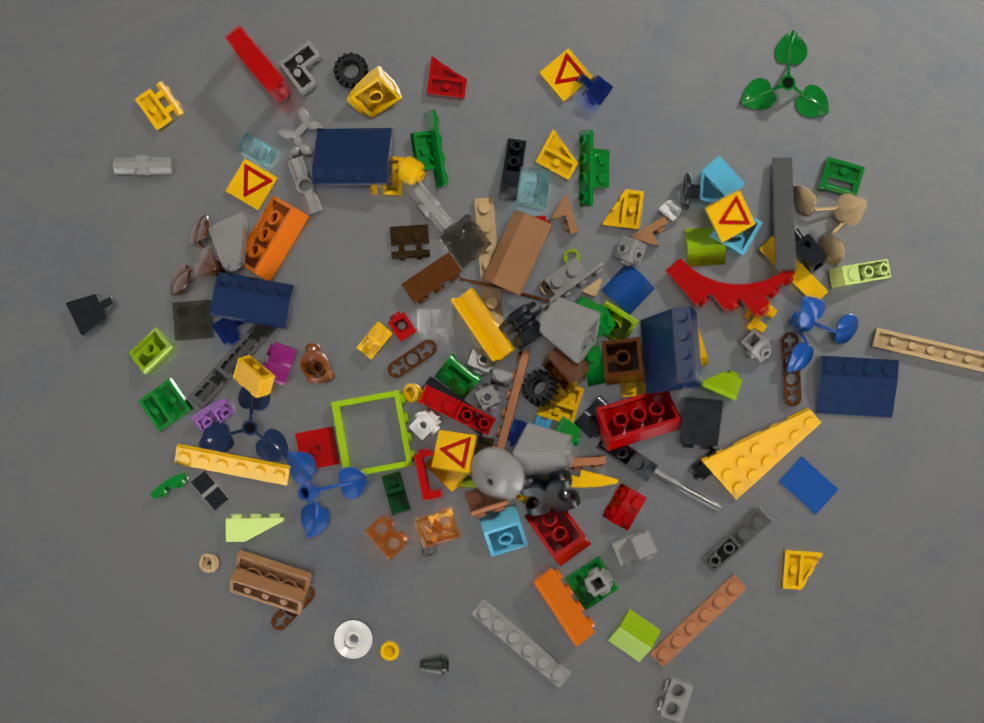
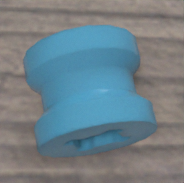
[534,415,552,429]

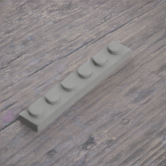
[471,598,571,688]

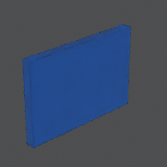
[779,456,839,515]

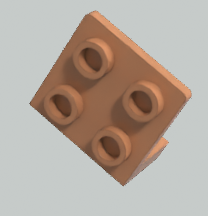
[464,488,508,518]

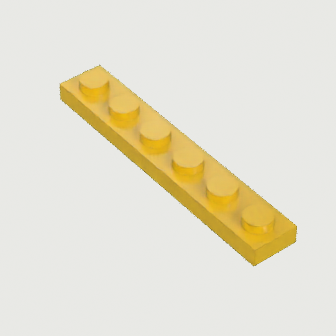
[174,444,291,486]

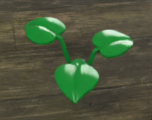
[741,30,829,117]

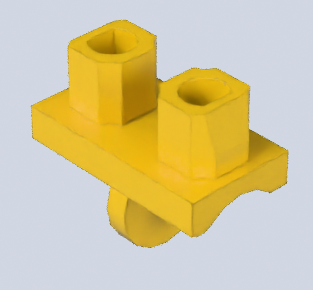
[743,299,777,334]
[356,321,393,360]

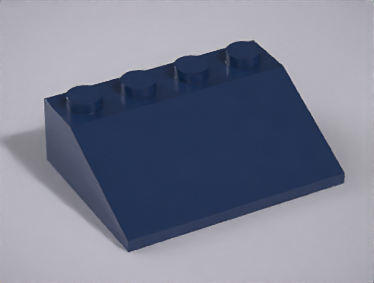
[312,128,393,187]
[641,306,703,394]
[815,356,899,418]

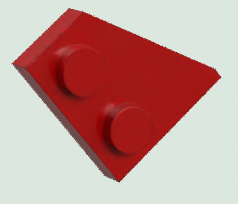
[427,57,467,99]

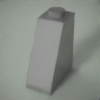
[208,212,248,273]

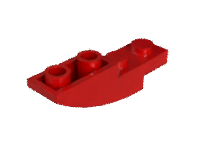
[417,384,496,436]

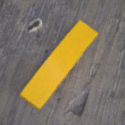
[759,236,828,300]
[540,469,619,488]

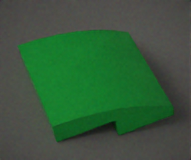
[138,378,193,432]
[565,556,620,610]

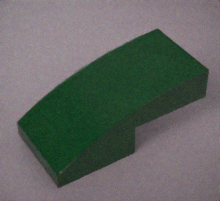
[381,471,411,515]

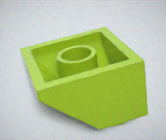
[699,370,742,400]

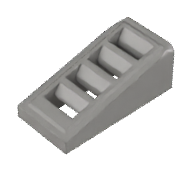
[491,369,512,388]

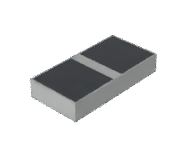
[190,470,230,511]

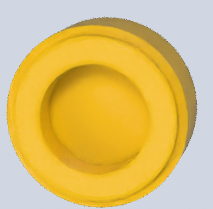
[403,383,422,403]
[380,641,399,661]

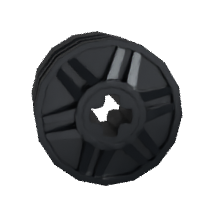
[501,301,543,351]

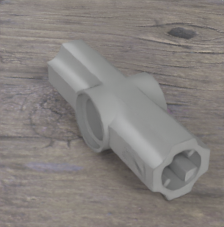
[113,155,173,176]
[287,156,323,216]
[405,181,454,233]

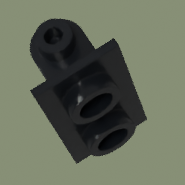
[689,448,721,482]

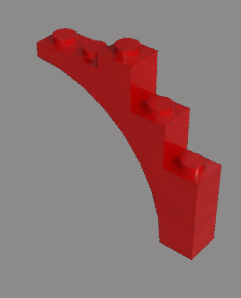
[666,258,795,318]

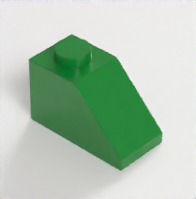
[576,296,616,337]
[583,345,606,387]
[554,416,581,447]

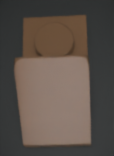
[550,195,578,235]
[631,216,668,247]

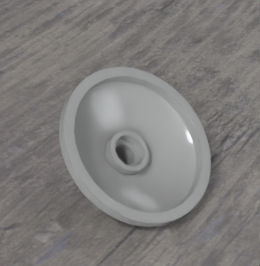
[470,447,525,501]

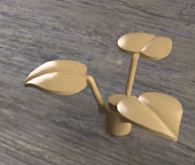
[793,185,868,267]

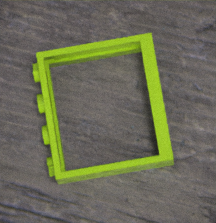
[331,390,415,474]

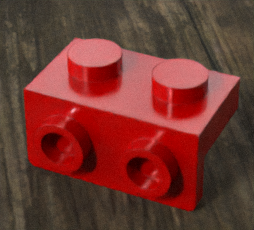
[603,483,647,531]

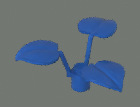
[787,296,859,372]
[287,451,367,538]

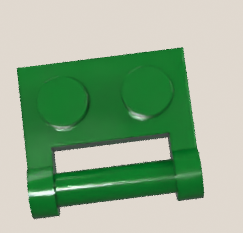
[818,156,865,196]
[435,353,482,400]

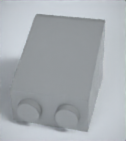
[539,297,601,364]
[513,423,574,475]

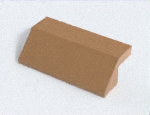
[483,209,552,295]
[229,550,312,615]

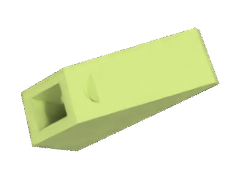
[828,259,891,288]
[226,513,285,542]

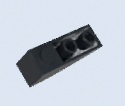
[499,138,527,201]
[596,439,658,482]

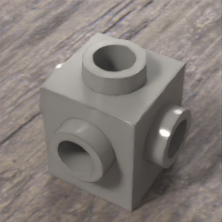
[614,235,648,267]
[741,328,775,363]
[465,347,496,377]
[473,382,502,411]
[584,567,614,597]

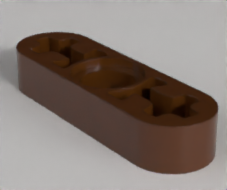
[388,340,437,378]
[271,585,316,630]

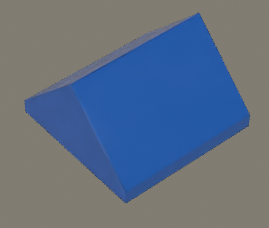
[601,265,655,315]

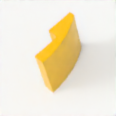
[536,384,584,423]

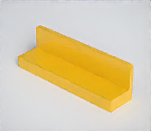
[451,288,516,361]

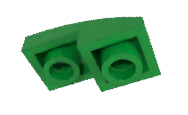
[150,472,189,500]

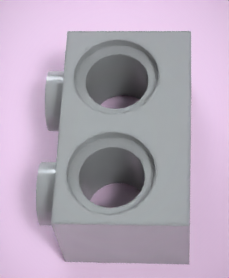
[657,677,694,723]

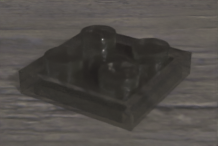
[439,214,492,268]
[172,300,214,341]

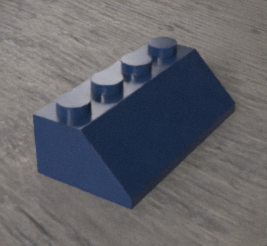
[210,271,294,329]

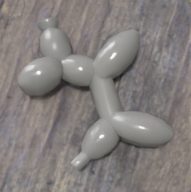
[278,107,324,159]

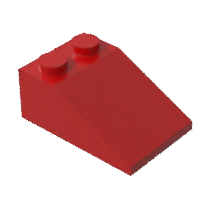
[524,507,591,567]

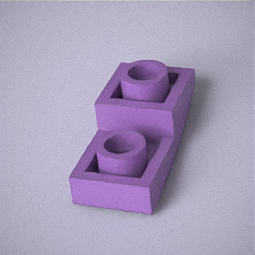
[191,398,234,432]

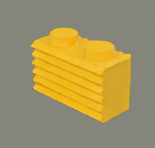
[233,355,276,398]

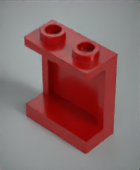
[414,448,443,501]

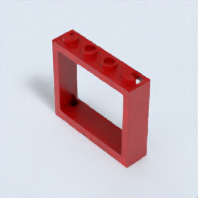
[225,25,292,102]

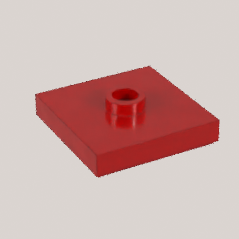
[295,426,340,468]

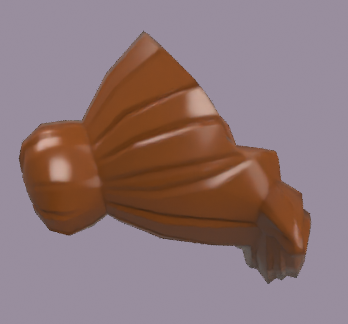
[299,343,335,383]

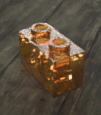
[415,509,460,549]
[365,515,408,559]

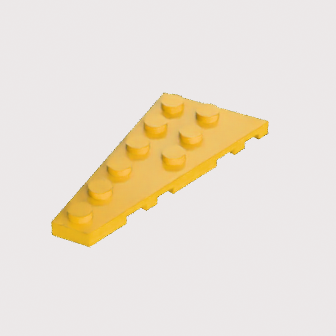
[700,407,821,500]

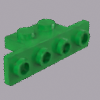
[410,110,448,188]
[578,129,609,207]

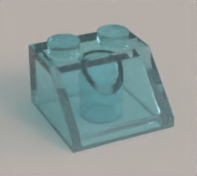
[516,167,551,211]

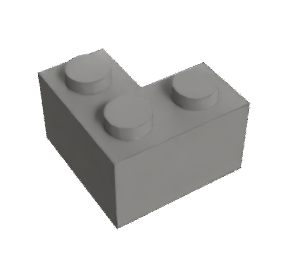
[278,40,322,96]
[611,529,657,567]

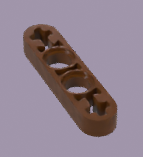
[780,332,802,406]

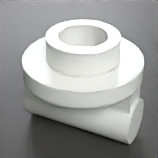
[658,200,681,222]

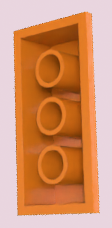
[243,195,309,281]
[533,566,595,647]

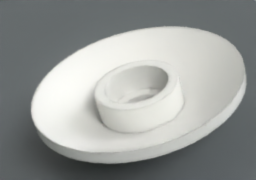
[334,620,372,659]

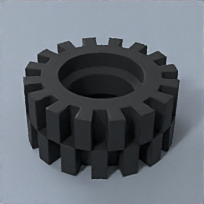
[333,52,369,89]
[521,369,559,407]

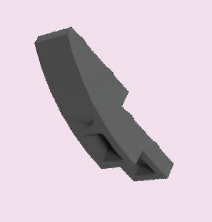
[702,506,772,573]

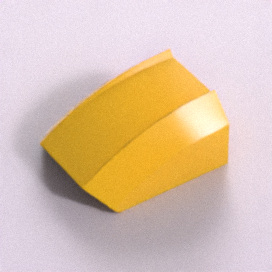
[346,66,402,119]

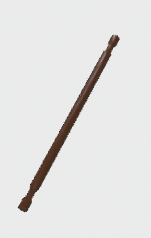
[460,277,550,303]

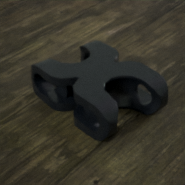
[520,470,581,516]

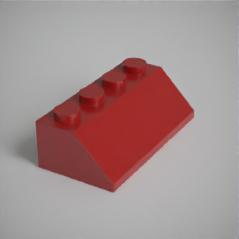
[596,391,682,451]

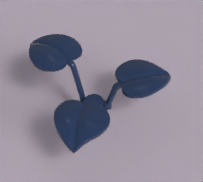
[199,387,288,461]

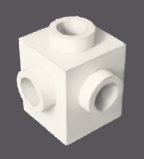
[409,408,443,440]

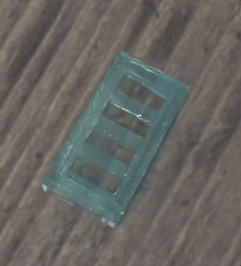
[236,132,279,167]

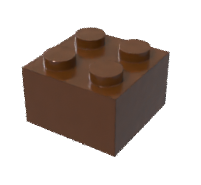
[601,337,645,385]
[543,347,589,394]

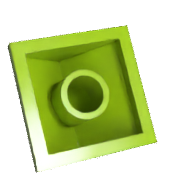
[685,227,726,267]
[602,301,639,340]
[129,327,176,375]
[608,608,661,662]

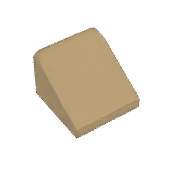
[581,278,603,297]

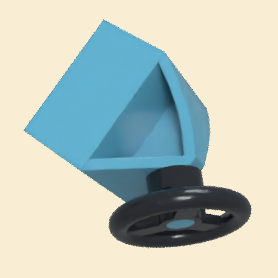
[682,156,745,211]

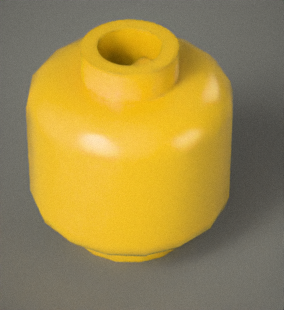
[395,156,425,185]

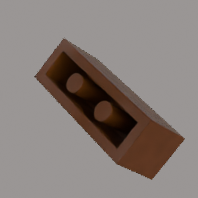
[401,252,462,304]

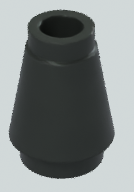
[420,656,449,675]

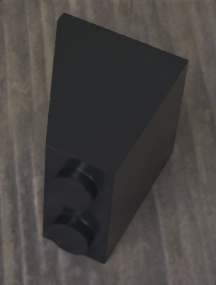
[678,397,724,450]

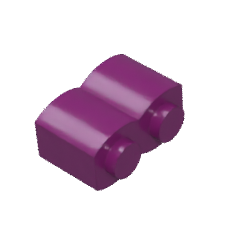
[263,342,298,386]

